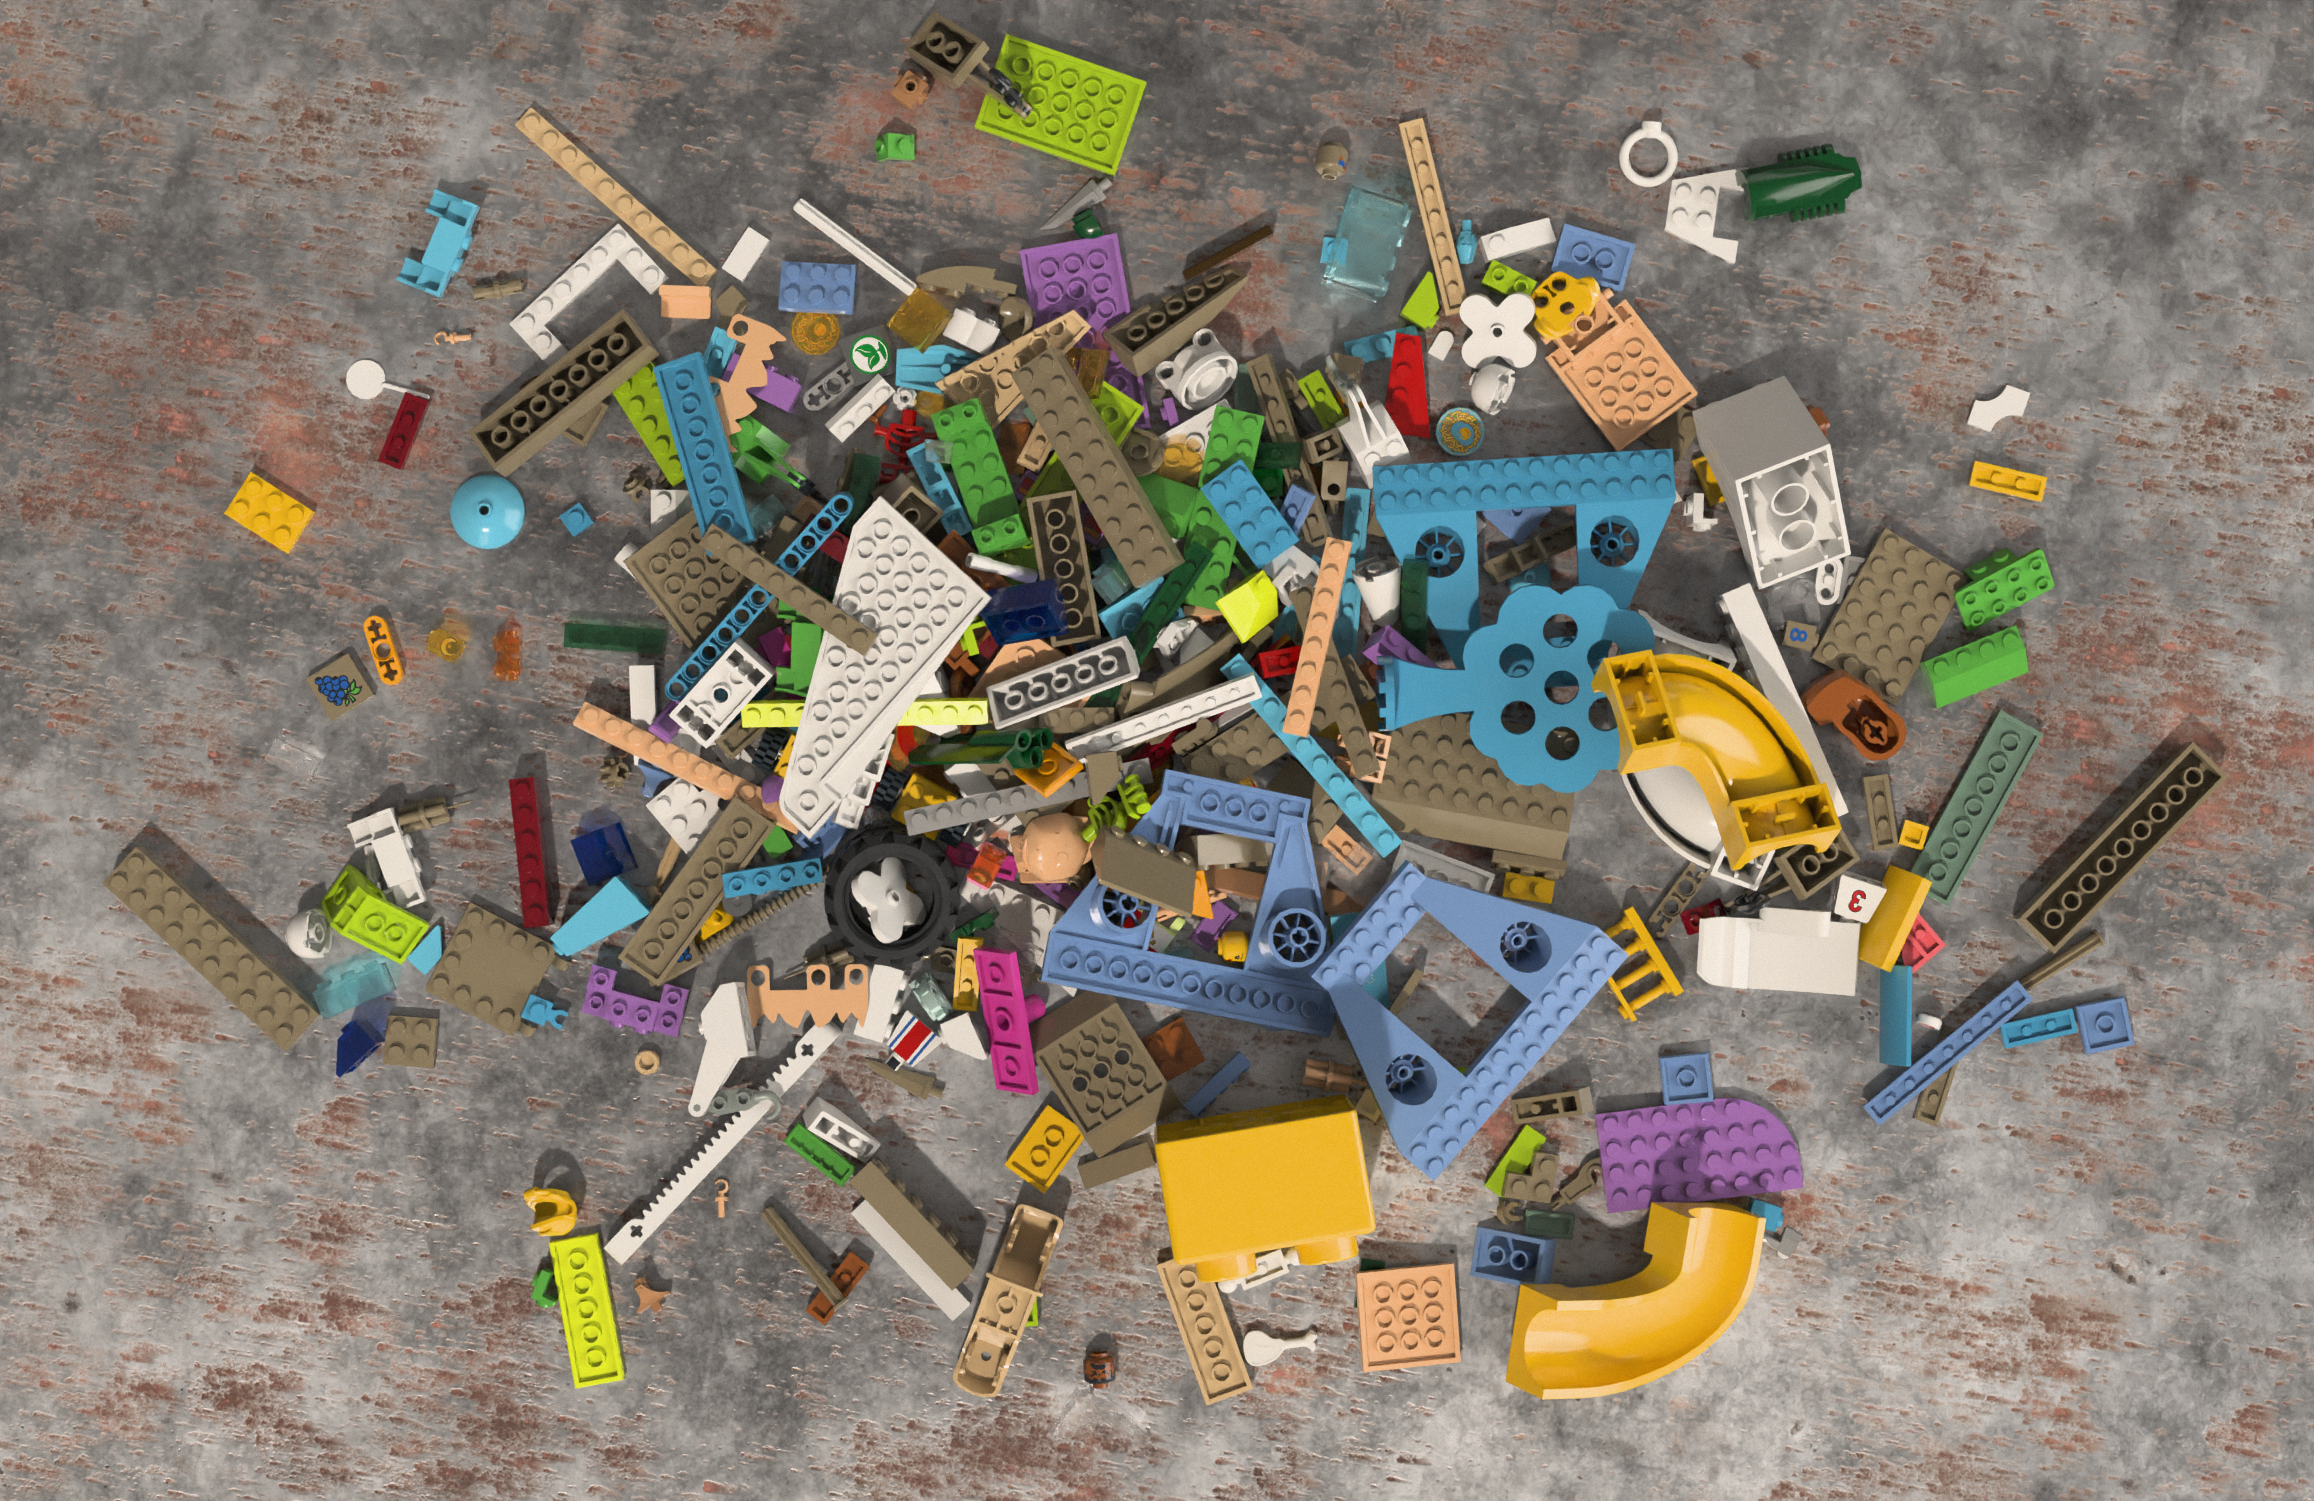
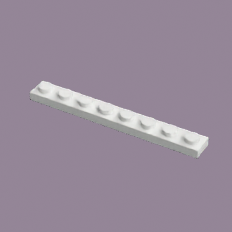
[1065,672,1262,763]

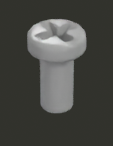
[1181,915,1202,929]

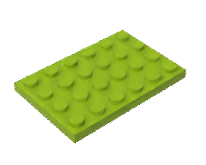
[974,34,1147,177]

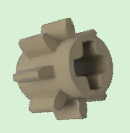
[599,758,629,788]

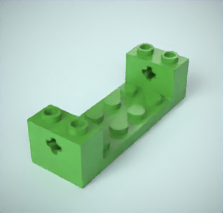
[931,398,1032,558]

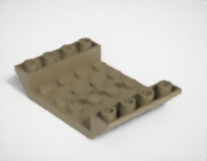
[1029,991,1183,1158]

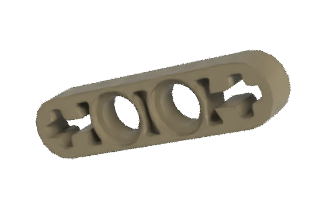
[1645,861,1710,938]

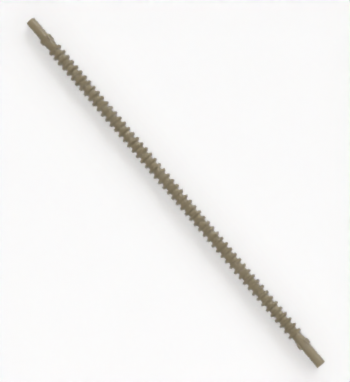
[647,784,963,987]

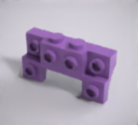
[581,964,690,1037]

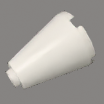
[1352,556,1401,628]

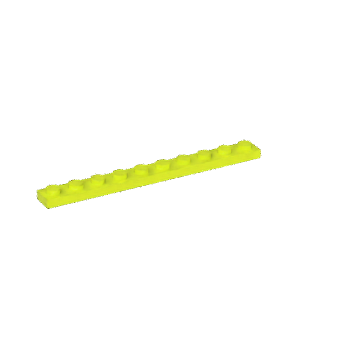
[741,697,990,727]

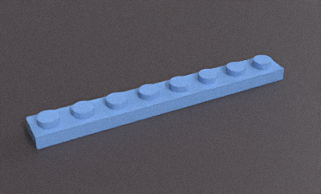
[1862,980,2033,1126]

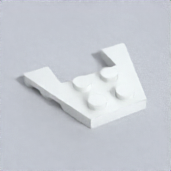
[1664,167,1749,264]

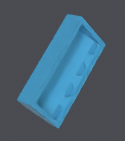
[1879,964,1912,1067]

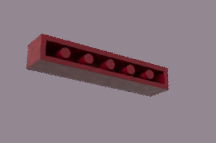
[509,777,554,928]

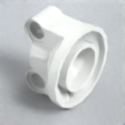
[1155,328,1238,410]

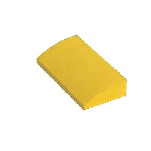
[1858,865,1932,973]

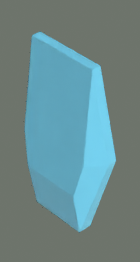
[895,345,981,394]

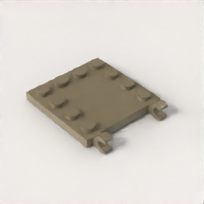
[425,902,571,1038]

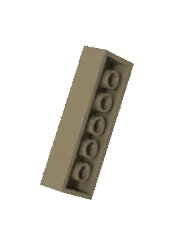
[1025,490,1102,647]
[849,1157,976,1291]

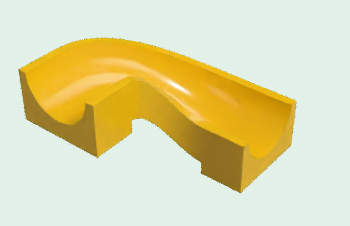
[1591,649,1842,871]
[1505,1202,1766,1399]

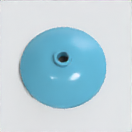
[450,475,525,549]

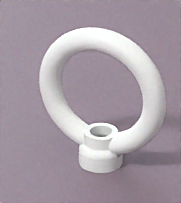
[1619,121,1678,187]

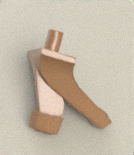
[634,1277,671,1314]

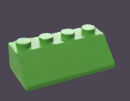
[1087,473,1200,540]
[1919,625,2029,709]

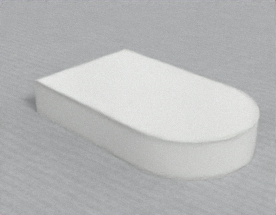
[1428,331,1454,361]

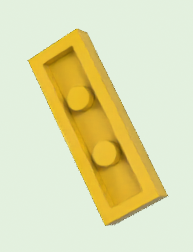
[1967,461,2047,502]
[952,935,984,1012]

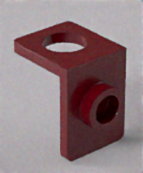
[1680,898,1727,935]

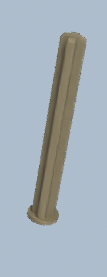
[1993,929,2106,998]
[761,1206,849,1311]

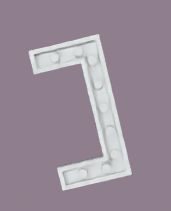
[510,224,669,367]

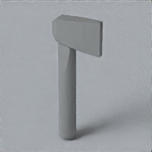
[1762,1227,1803,1259]

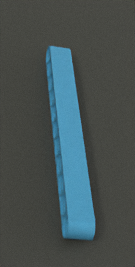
[665,491,854,701]

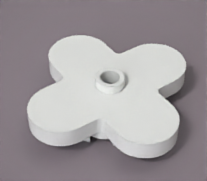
[1460,292,1537,369]
[851,857,926,943]

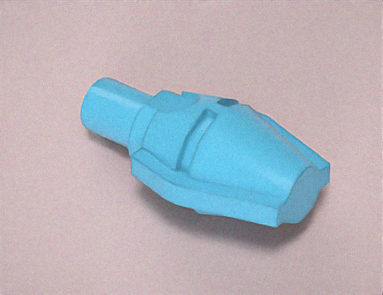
[1455,220,1477,264]

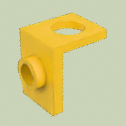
[694,901,735,944]

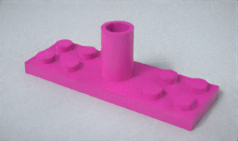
[973,946,1045,1095]

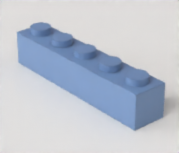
[1184,1051,1251,1116]

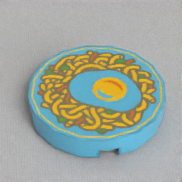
[1435,407,1485,457]

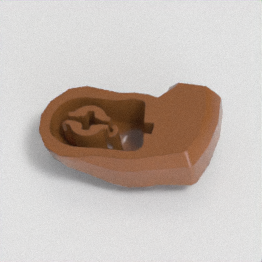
[1798,669,1907,761]

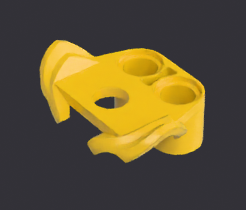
[1530,272,1600,340]

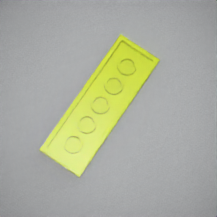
[549,1232,625,1389]

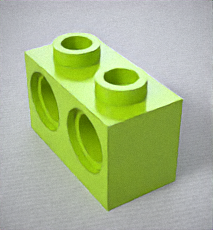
[1479,260,1537,298]

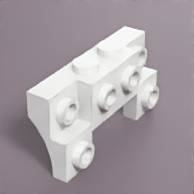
[347,808,428,910]

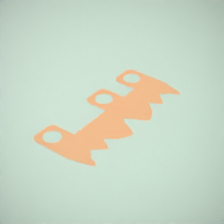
[709,314,787,452]
[747,964,868,1028]

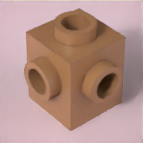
[891,70,930,112]

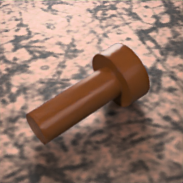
[868,404,888,425]

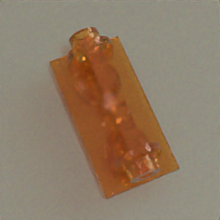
[493,631,520,681]

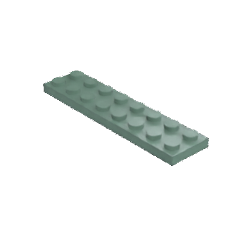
[1909,710,2044,907]

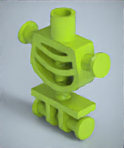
[1081,774,1151,843]

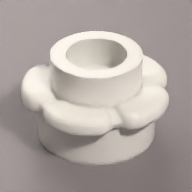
[893,387,917,410]

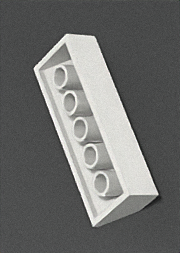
[986,636,1140,730]

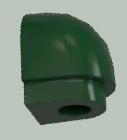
[1072,208,1106,239]

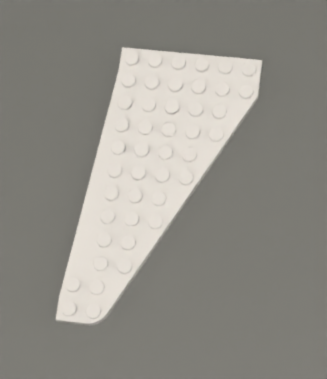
[779,496,992,839]

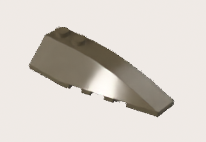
[1103,265,1249,378]

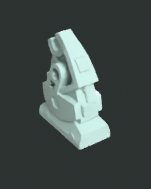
[908,970,956,1024]

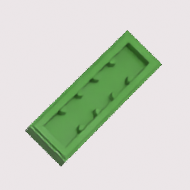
[783,1121,857,1187]

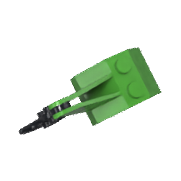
[729,415,829,505]

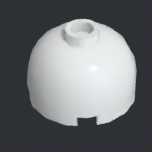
[1469,364,1515,415]
[285,908,333,959]

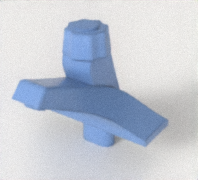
[638,759,673,798]

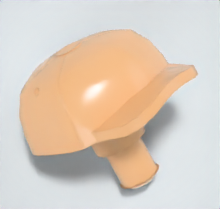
[1020,813,1095,882]

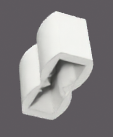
[943,307,1001,356]

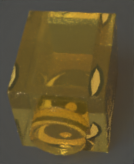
[426,628,468,664]

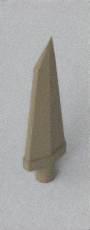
[865,1058,944,1101]

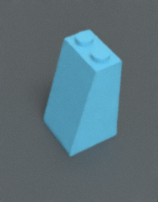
[550,875,653,956]

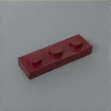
[378,392,430,471]

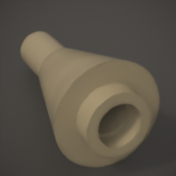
[1066,860,1094,891]

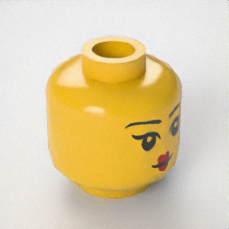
[1217,931,1249,963]

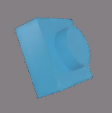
[559,502,595,537]

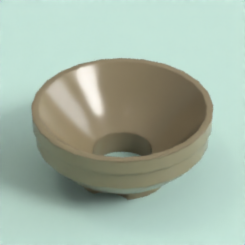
[998,296,1035,341]

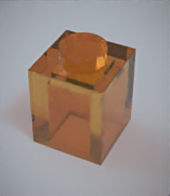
[968,843,1007,889]

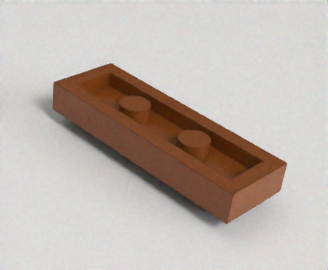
[805,1250,871,1326]

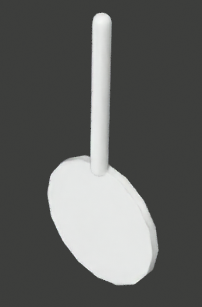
[346,360,430,399]

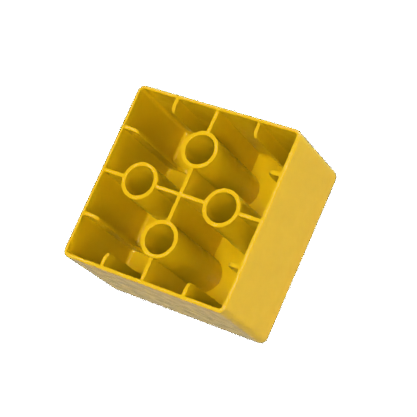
[1154,1094,1376,1283]

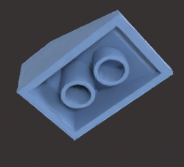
[1470,1226,1557,1286]

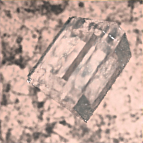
[925,439,954,464]

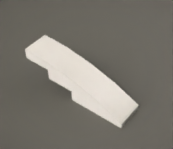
[629,665,658,765]
[832,734,894,830]

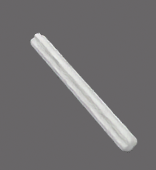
[793,198,917,296]

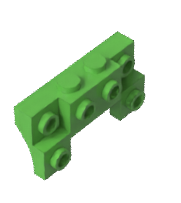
[775,597,826,697]

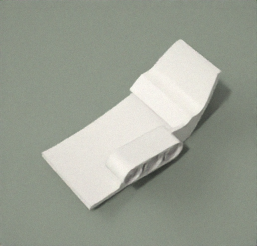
[1697,906,1861,996]

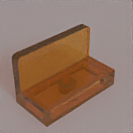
[998,423,1031,476]

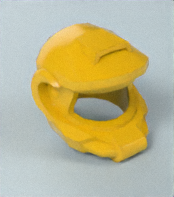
[523,1187,577,1236]

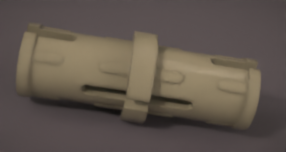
[472,277,525,302]

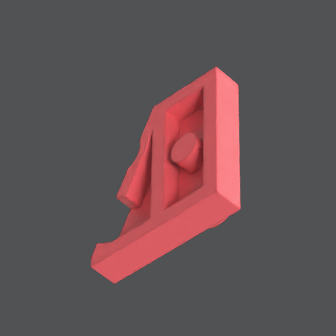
[1900,913,1946,974]

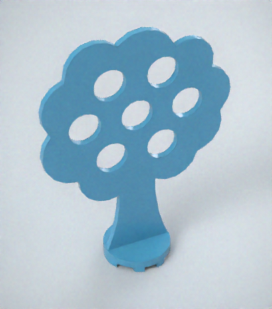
[1376,584,1655,793]

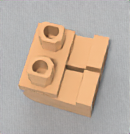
[1332,731,1392,784]

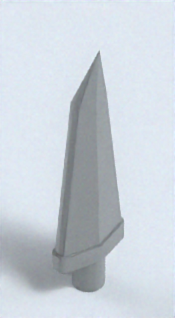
[1039,177,1112,230]

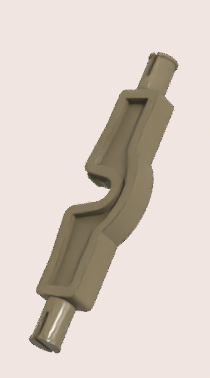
[1548,1157,1602,1212]

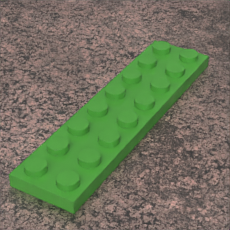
[1182,405,1265,611]

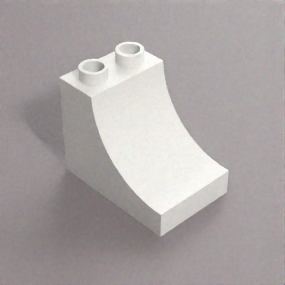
[1692,376,1851,590]

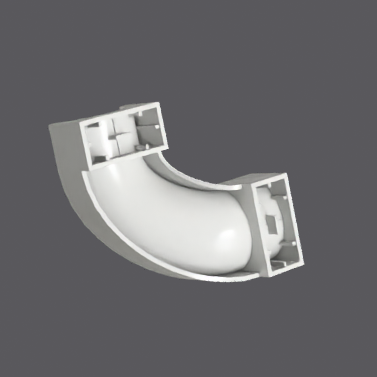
[1607,609,1775,891]

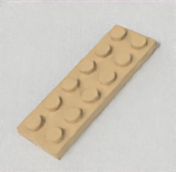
[1156,1258,1253,1406]

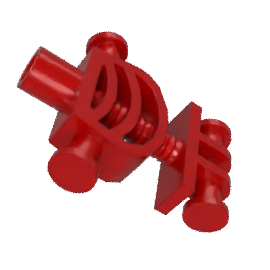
[873,409,938,485]

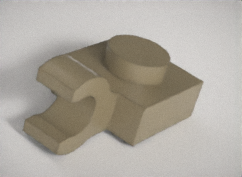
[1278,368,1309,412]

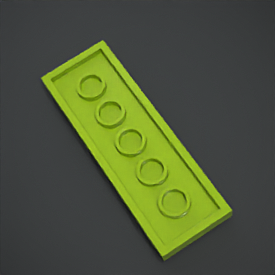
[612,361,685,487]

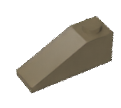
[1510,1086,1594,1124]

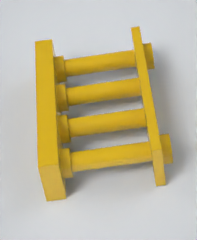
[1603,906,1684,1022]

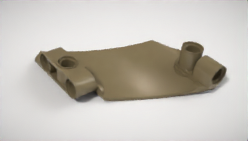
[1114,623,1247,763]

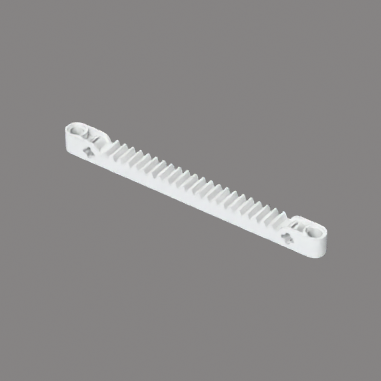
[604,1020,843,1265]

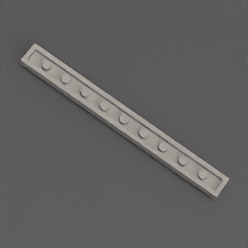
[903,758,1153,836]

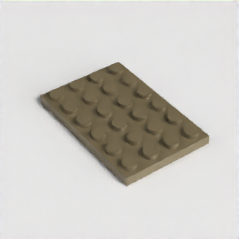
[623,508,792,668]
[1810,528,1969,706]

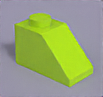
[1399,271,1440,332]

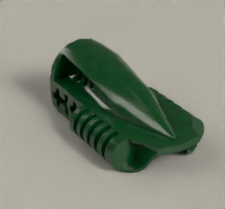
[1735,143,1862,223]

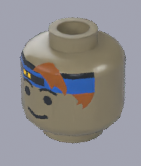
[1315,141,1349,180]

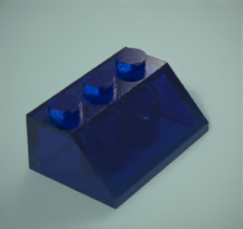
[980,579,1069,646]

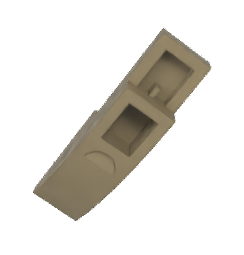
[916,266,1018,299]

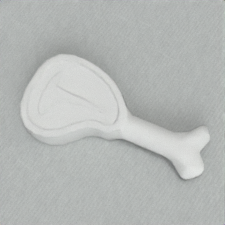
[1243,1330,1317,1366]

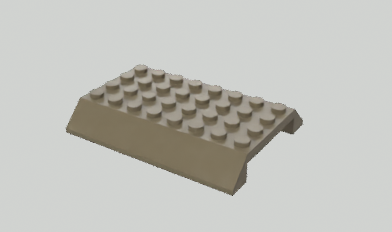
[1369,713,1579,861]

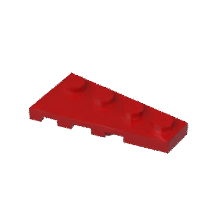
[1384,333,1430,438]

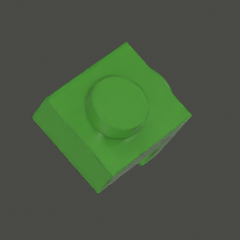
[875,133,915,161]
[531,1267,559,1308]

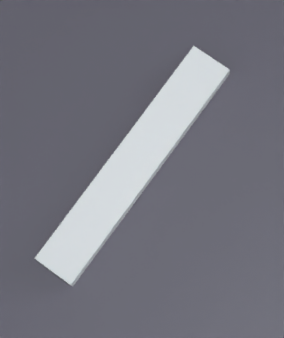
[851,1199,971,1321]

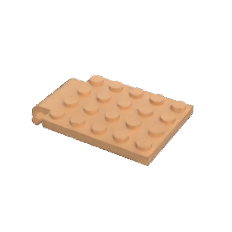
[1540,288,1698,452]

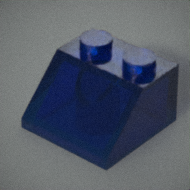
[570,822,639,887]
[336,1019,385,1078]

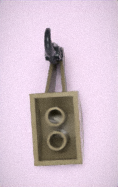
[904,11,1033,120]
[1723,829,1860,915]

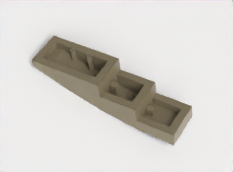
[1483,520,1576,586]

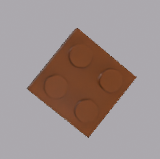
[1141,1017,1206,1082]

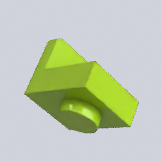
[960,615,987,656]

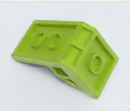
[320,864,430,965]

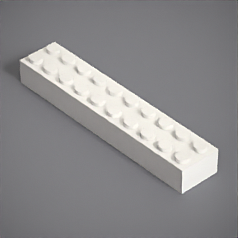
[1714,583,1849,817]

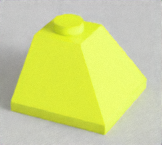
[1215,570,1278,643]

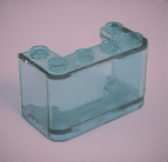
[1321,185,1412,303]

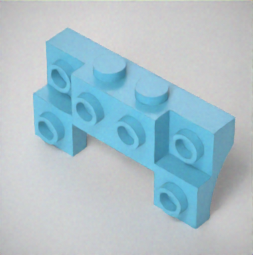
[396,189,480,299]

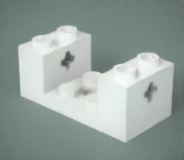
[669,637,775,749]

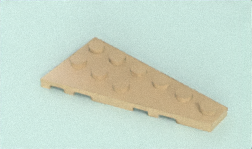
[935,309,1091,430]

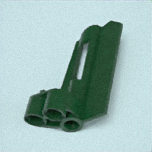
[908,728,1053,769]

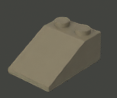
[1266,757,1343,845]

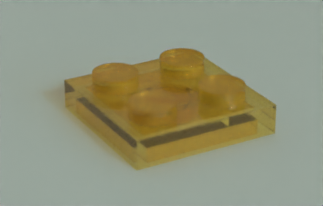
[886,287,954,354]

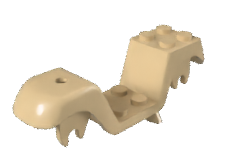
[953,1203,1064,1398]

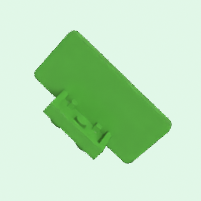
[1953,548,2054,631]

